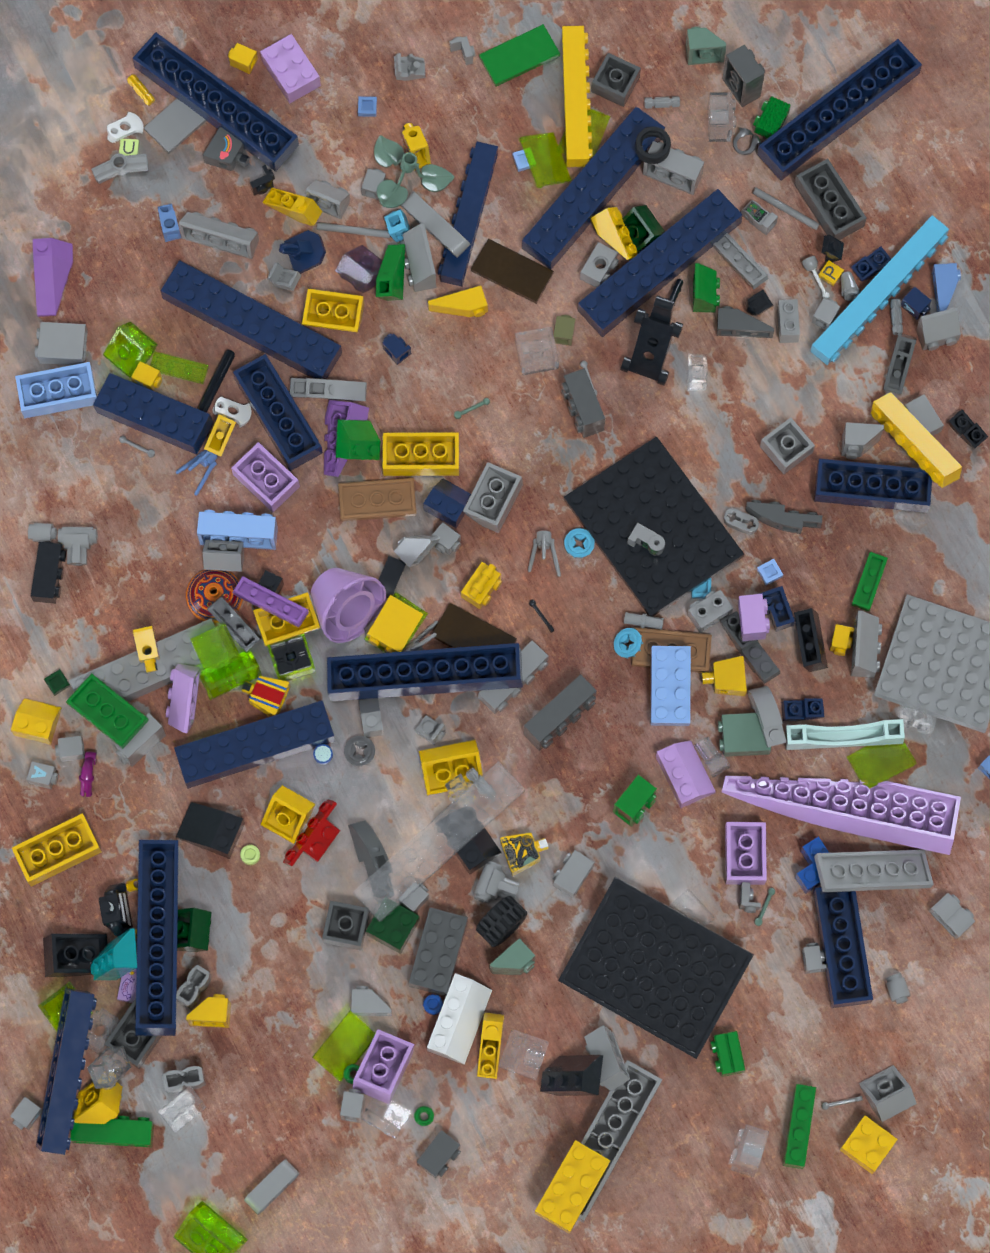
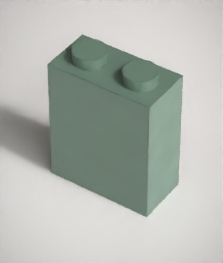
[718,713,771,757]

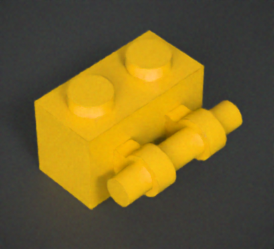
[461,562,502,609]

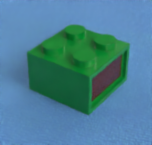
[613,774,657,827]

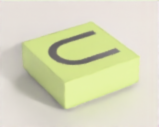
[119,139,140,156]

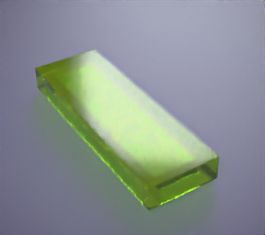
[150,351,209,384]

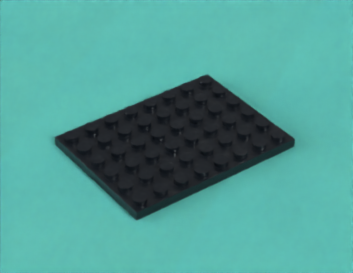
[564,436,744,617]
[558,877,754,1059]

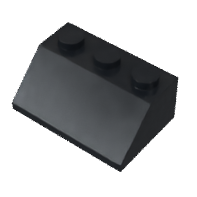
[436,805,502,875]
[540,1055,603,1096]

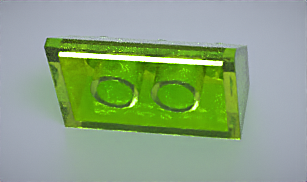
[199,651,262,700]
[174,1201,248,1253]

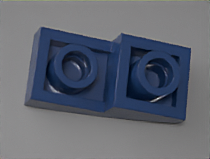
[851,246,891,282]
[781,698,824,721]

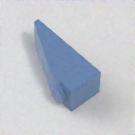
[932,263,961,312]

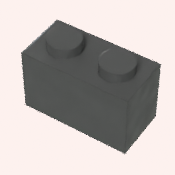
[417,1130,461,1179]

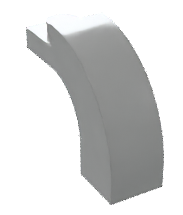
[747,686,786,747]

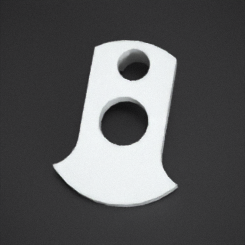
[107,112,143,143]
[212,397,252,427]

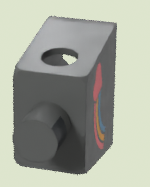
[203,127,250,171]

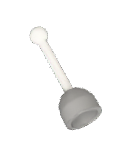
[802,256,829,299]

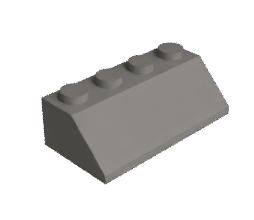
[179,212,259,259]

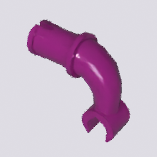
[79,751,97,797]

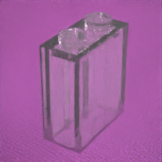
[158,1086,207,1133]

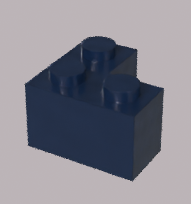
[759,586,795,632]

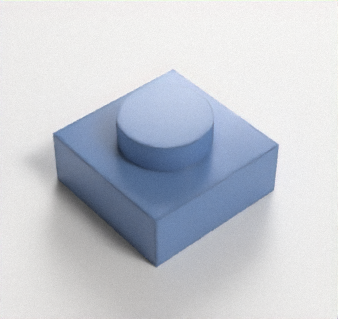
[358,96,377,117]

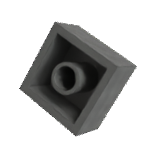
[591,53,641,107]
[322,900,370,950]

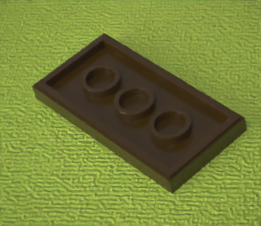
[471,238,554,304]
[432,603,517,648]

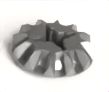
[344,736,375,767]

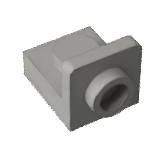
[415,715,446,745]
[739,882,761,913]

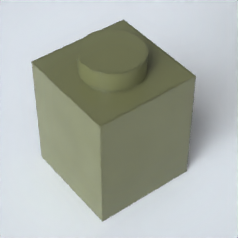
[553,315,575,346]

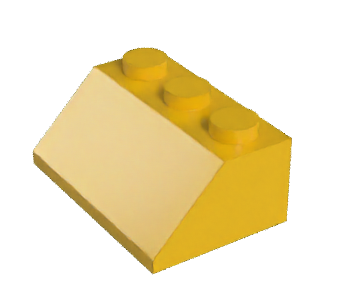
[302,289,364,333]
[253,592,320,646]
[419,740,483,795]

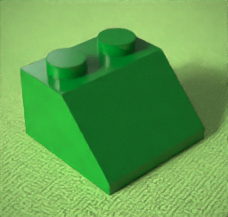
[693,263,720,313]
[336,420,381,460]

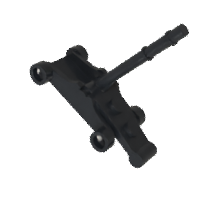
[620,279,684,386]

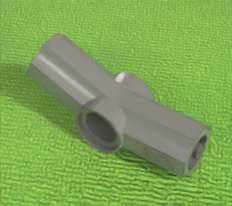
[91,153,148,184]

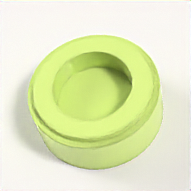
[240,845,260,865]

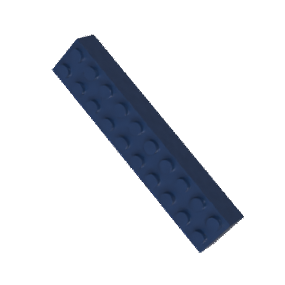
[132,32,299,172]
[757,39,922,181]
[522,106,665,270]
[578,189,743,337]
[160,260,342,379]
[327,643,523,701]
[135,840,178,1036]

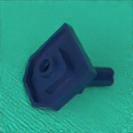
[279,230,326,274]

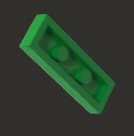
[851,552,888,611]

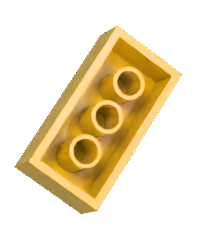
[383,433,459,476]
[12,813,102,887]
[534,1140,611,1234]

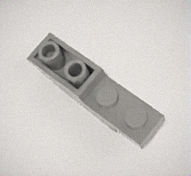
[290,378,367,401]

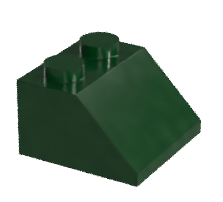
[622,205,665,254]
[177,908,212,952]

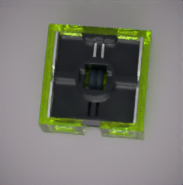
[268,634,316,681]

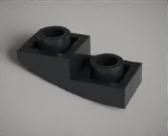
[947,409,988,449]
[378,555,406,598]

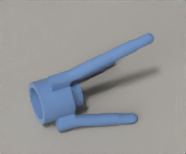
[176,450,218,496]

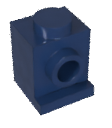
[382,334,412,365]

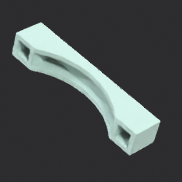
[785,719,905,750]

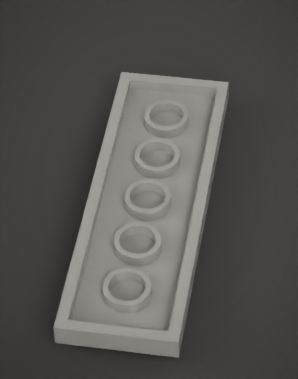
[814,850,934,892]

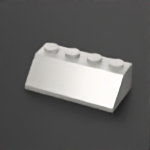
[427,973,492,1065]

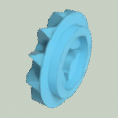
[564,528,595,558]
[614,628,643,659]

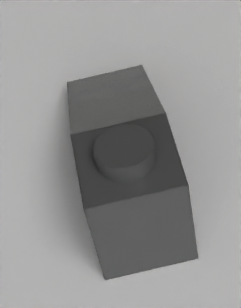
[717,306,774,338]
[883,333,917,394]

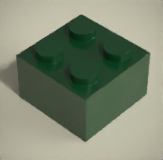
[366,897,420,954]

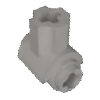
[58,527,98,566]
[474,861,520,903]

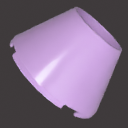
[311,568,386,643]

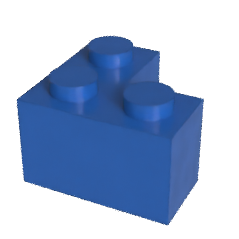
[795,836,829,894]

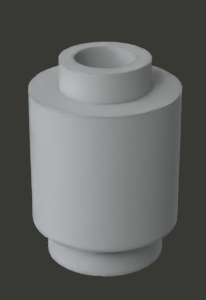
[28,523,57,543]
[886,973,911,1004]

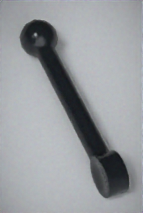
[529,600,555,633]

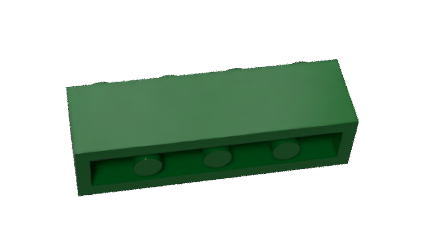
[783,1084,817,1169]
[70,1116,154,1148]

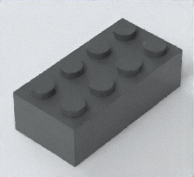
[794,159,867,240]
[524,674,597,751]
[409,907,468,996]

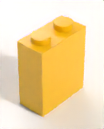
[366,595,423,653]

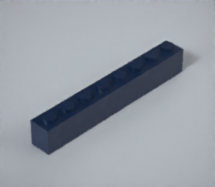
[438,141,498,287]

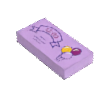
[117,968,137,1003]

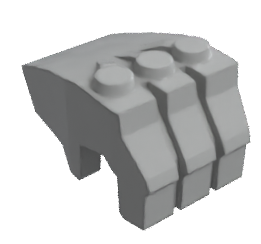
[394,53,426,81]

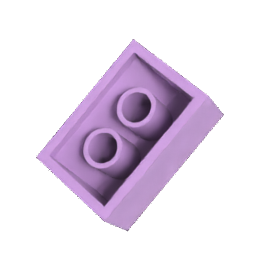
[166,664,201,733]
[656,740,716,808]

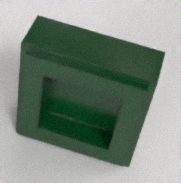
[44,669,70,696]

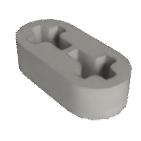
[724,509,759,535]

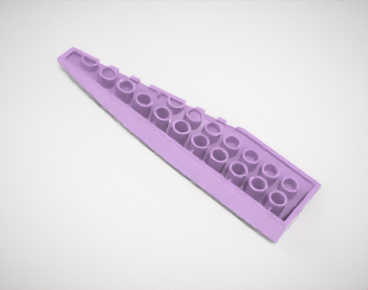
[722,776,961,855]

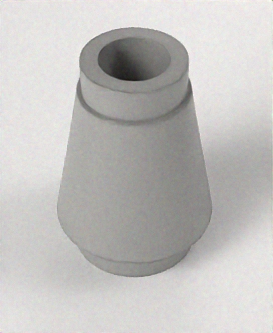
[841,272,860,301]

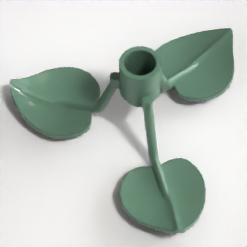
[374,135,455,208]

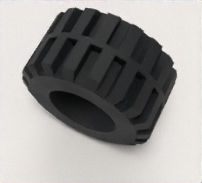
[476,896,528,947]

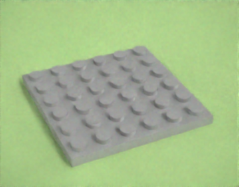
[874,594,990,733]

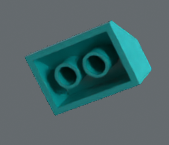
[91,929,137,980]

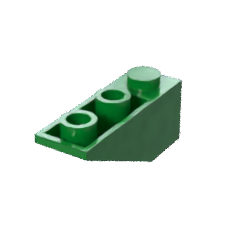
[376,244,405,301]

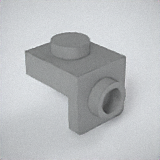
[449,36,475,65]
[268,263,301,291]

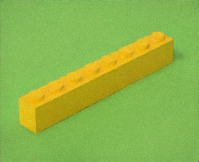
[562,26,592,167]

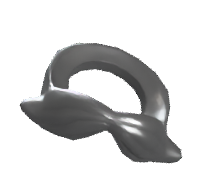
[733,128,762,155]

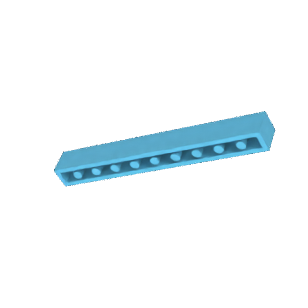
[810,215,949,365]

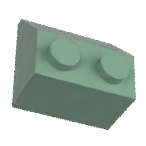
[685,27,726,65]
[490,938,535,975]

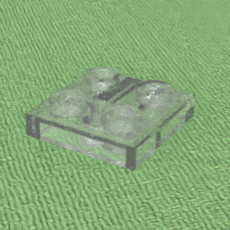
[499,1029,549,1080]

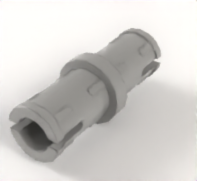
[624,612,664,630]

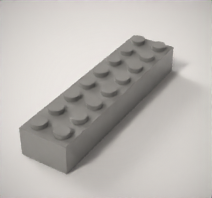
[69,619,228,702]
[578,1060,662,1223]

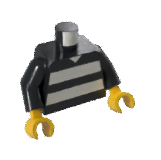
[99,879,138,939]

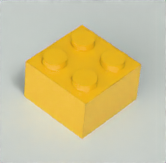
[840,1115,898,1174]

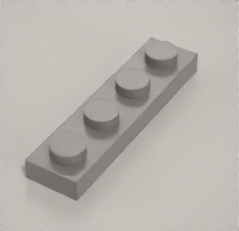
[713,233,768,289]

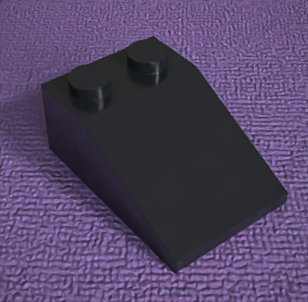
[176,802,245,859]
[43,934,108,977]

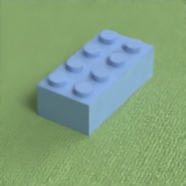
[15,362,97,419]
[197,510,278,550]
[651,646,691,726]

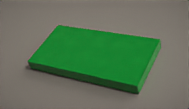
[479,24,560,87]
[66,673,149,749]

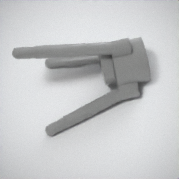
[528,531,561,577]
[405,621,446,651]

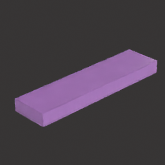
[233,576,309,627]

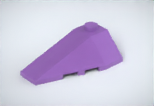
[33,238,73,317]
[324,400,369,477]

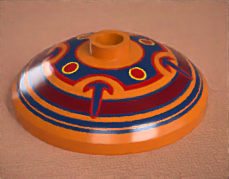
[186,570,243,624]

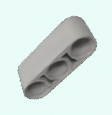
[244,1159,300,1215]

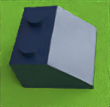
[423,479,471,528]

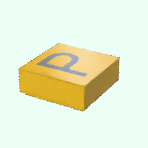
[818,260,844,287]

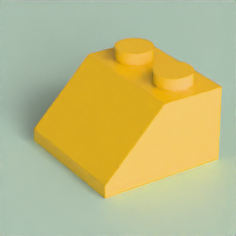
[11,698,62,745]
[260,785,315,844]
[186,994,231,1028]
[74,1074,123,1124]

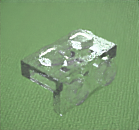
[362,1098,411,1139]

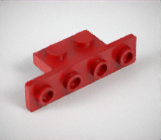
[283,800,340,866]

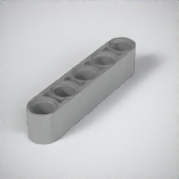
[401,191,471,258]

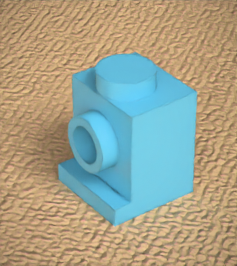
[384,209,410,243]

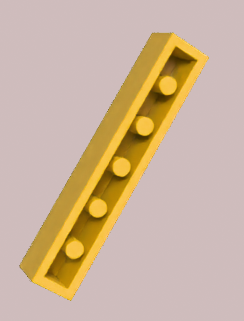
[871,392,962,488]

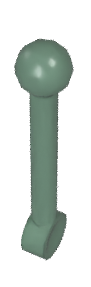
[454,398,490,419]
[755,888,775,926]

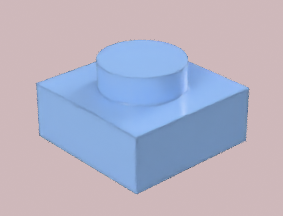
[512,148,536,172]
[757,559,783,585]

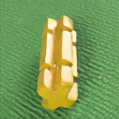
[127,74,155,106]

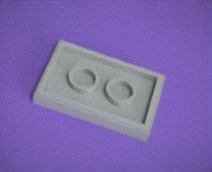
[144,99,206,154]

